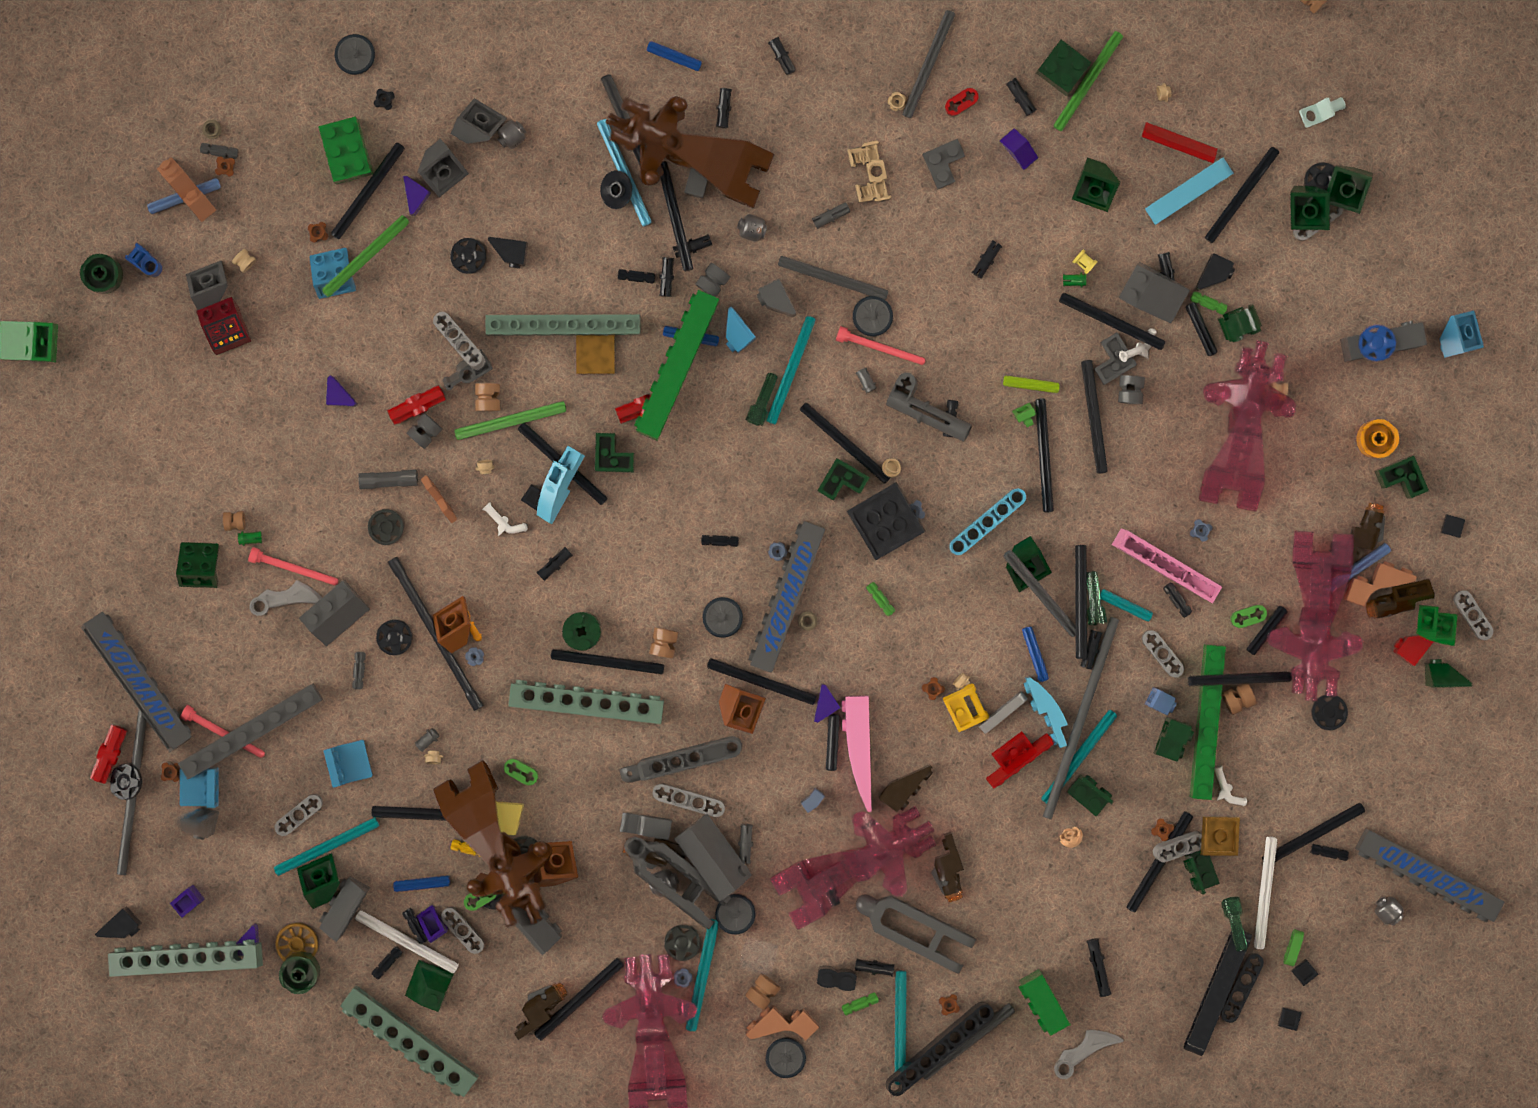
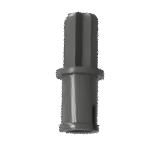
[812,203,850,229]

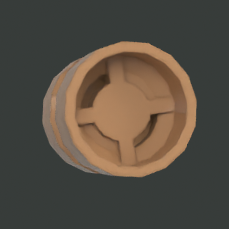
[475,383,500,411]
[649,627,678,659]
[1222,684,1257,715]
[745,973,781,1010]

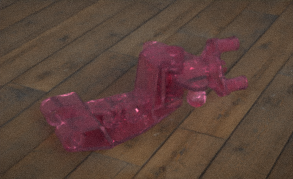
[1199,341,1296,512]
[1267,531,1363,702]
[770,806,936,930]
[603,954,697,1108]

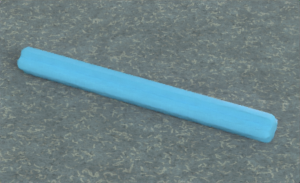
[597,119,651,226]

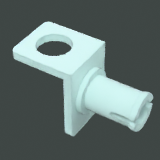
[1299,97,1346,128]

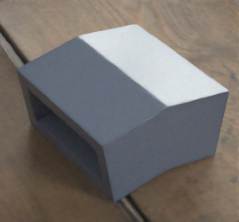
[801,788,825,813]

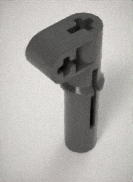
[886,373,972,442]

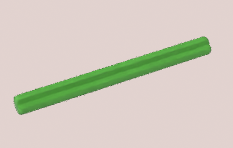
[1054,31,1123,131]
[322,215,409,297]
[454,401,566,440]

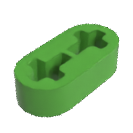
[1230,605,1267,628]
[504,759,538,786]
[464,893,497,911]
[1283,929,1304,967]

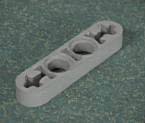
[433,312,485,370]
[653,783,725,817]

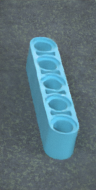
[1145,157,1233,225]
[949,488,1026,555]

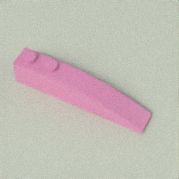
[1112,528,1222,603]
[842,696,872,812]

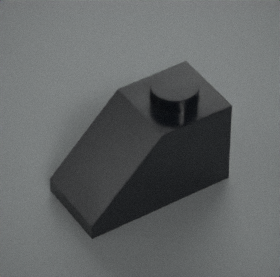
[488,237,528,269]
[1195,253,1235,291]
[95,906,142,938]

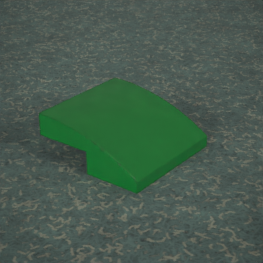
[1416,605,1458,646]

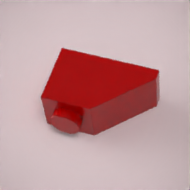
[1393,635,1433,666]

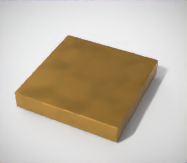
[576,335,615,374]
[1201,816,1240,856]

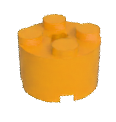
[1356,419,1399,458]

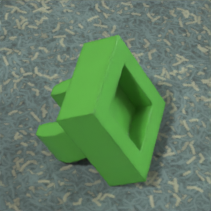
[1012,403,1036,427]

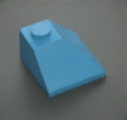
[726,307,756,353]
[1440,310,1484,358]

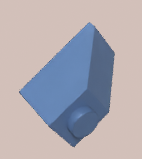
[1145,687,1176,715]

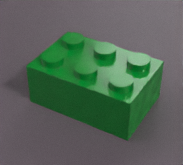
[318,116,373,185]
[1018,969,1070,1036]

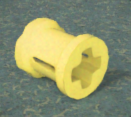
[1072,249,1098,274]

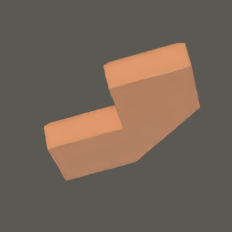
[421,476,457,523]

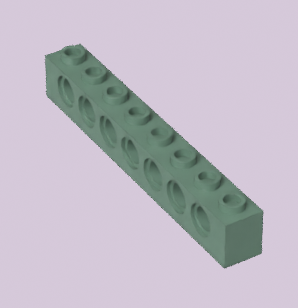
[485,314,641,336]
[508,680,664,724]
[108,939,263,977]
[340,986,479,1097]

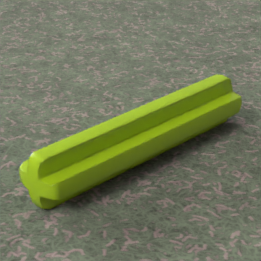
[1003,376,1060,393]

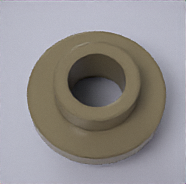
[202,120,222,139]
[798,611,817,631]

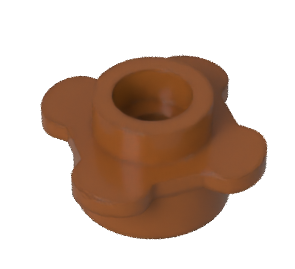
[215,156,235,177]
[307,222,329,243]
[922,677,945,700]
[161,762,180,782]
[1151,818,1174,841]
[939,994,960,1016]

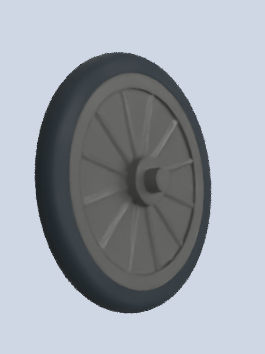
[334,34,375,75]
[853,296,893,336]
[702,597,743,638]
[715,894,756,935]
[766,1038,806,1078]

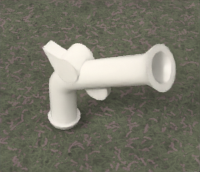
[1119,329,1157,362]
[482,502,528,536]
[1214,766,1247,807]

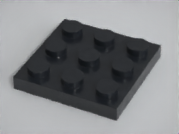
[847,482,926,560]

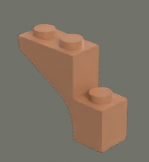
[157,157,216,222]
[1344,561,1417,607]
[746,1005,819,1041]

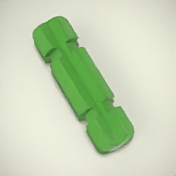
[1190,291,1228,315]
[866,582,895,616]
[842,993,879,1015]

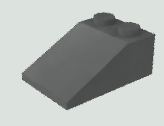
[1119,262,1190,323]

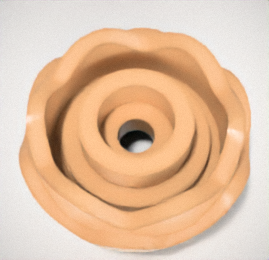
[1060,827,1083,848]

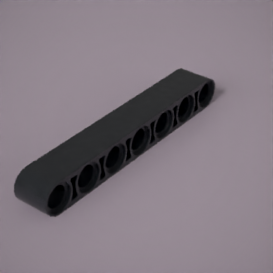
[1183,927,1252,1056]
[885,1002,994,1096]

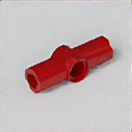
[387,385,446,425]
[615,394,652,424]
[90,724,128,784]

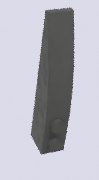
[178,807,219,840]

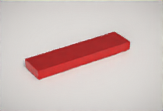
[1141,122,1218,163]

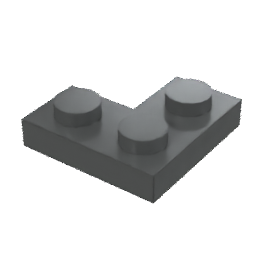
[922,139,965,190]
[1094,332,1137,385]

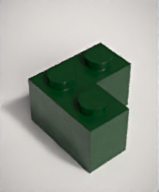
[595,433,635,473]
[1374,455,1429,499]
[817,458,870,501]
[1154,717,1194,762]

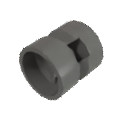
[695,262,731,297]
[1118,375,1145,404]
[407,413,443,449]

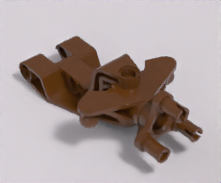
[606,96,775,208]
[433,760,553,928]

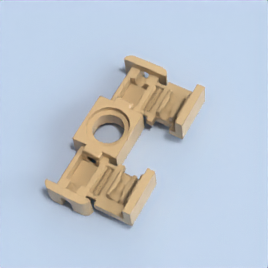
[847,141,891,203]

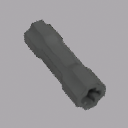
[358,469,418,489]

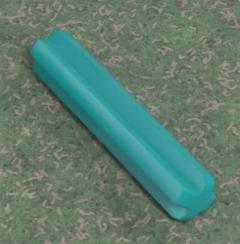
[1099,589,1153,621]

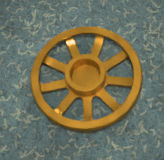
[275,923,319,961]

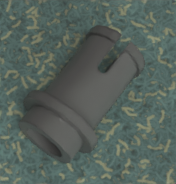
[856,367,876,393]
[415,728,440,752]

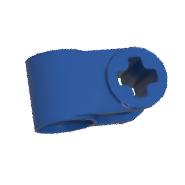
[125,243,162,277]

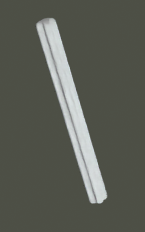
[1254,836,1277,949]
[355,911,459,973]

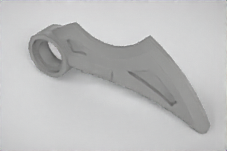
[250,580,322,616]
[1054,1030,1123,1079]

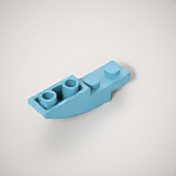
[537,446,585,524]
[1023,676,1068,748]

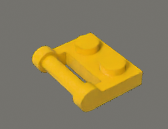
[943,683,989,732]

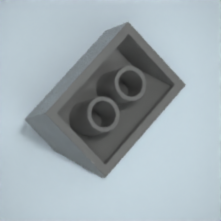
[299,580,370,646]
[319,876,370,942]
[511,908,562,956]

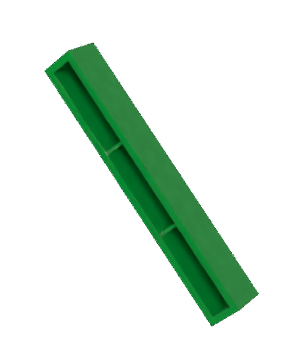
[634,290,719,442]
[1190,644,1226,800]

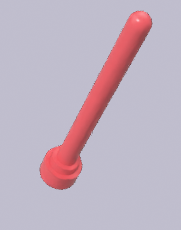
[836,326,925,365]
[248,547,339,585]
[180,705,265,758]

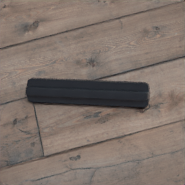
[1185,302,1218,356]
[1246,606,1288,655]
[826,714,840,771]

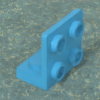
[309,248,356,299]
[323,740,373,788]
[180,768,219,808]

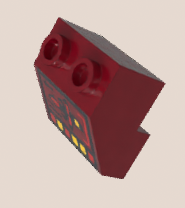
[196,297,251,355]

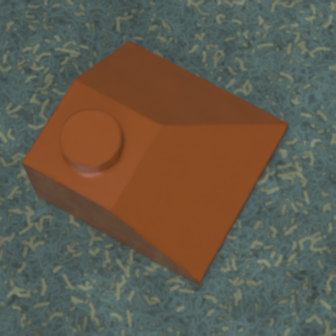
[433,596,471,653]
[719,684,766,734]
[533,841,578,887]

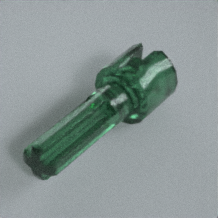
[745,373,777,427]
[1087,571,1107,626]
[1221,897,1247,952]

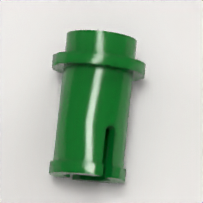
[1063,272,1086,288]
[238,531,262,546]

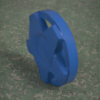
[1359,325,1396,362]

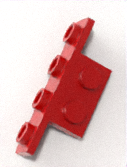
[986,731,1055,789]

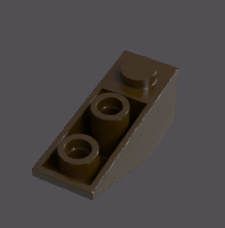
[879,764,933,812]

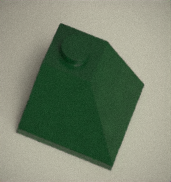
[1072,157,1120,212]
[1327,165,1373,214]
[1290,186,1330,230]
[1006,536,1052,593]
[1425,659,1472,688]
[297,853,340,909]
[405,960,454,1012]

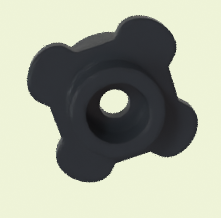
[374,89,395,110]

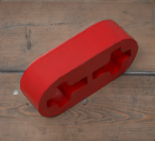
[945,88,979,116]

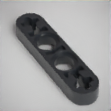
[1220,953,1264,1023]

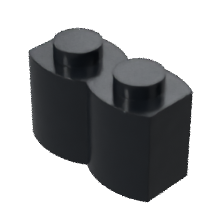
[817,966,857,991]

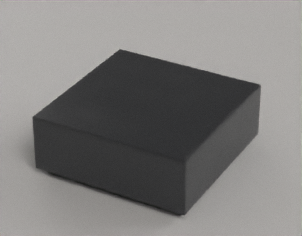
[521,484,541,511]
[1441,514,1465,538]
[1291,959,1319,986]
[1278,1007,1302,1031]

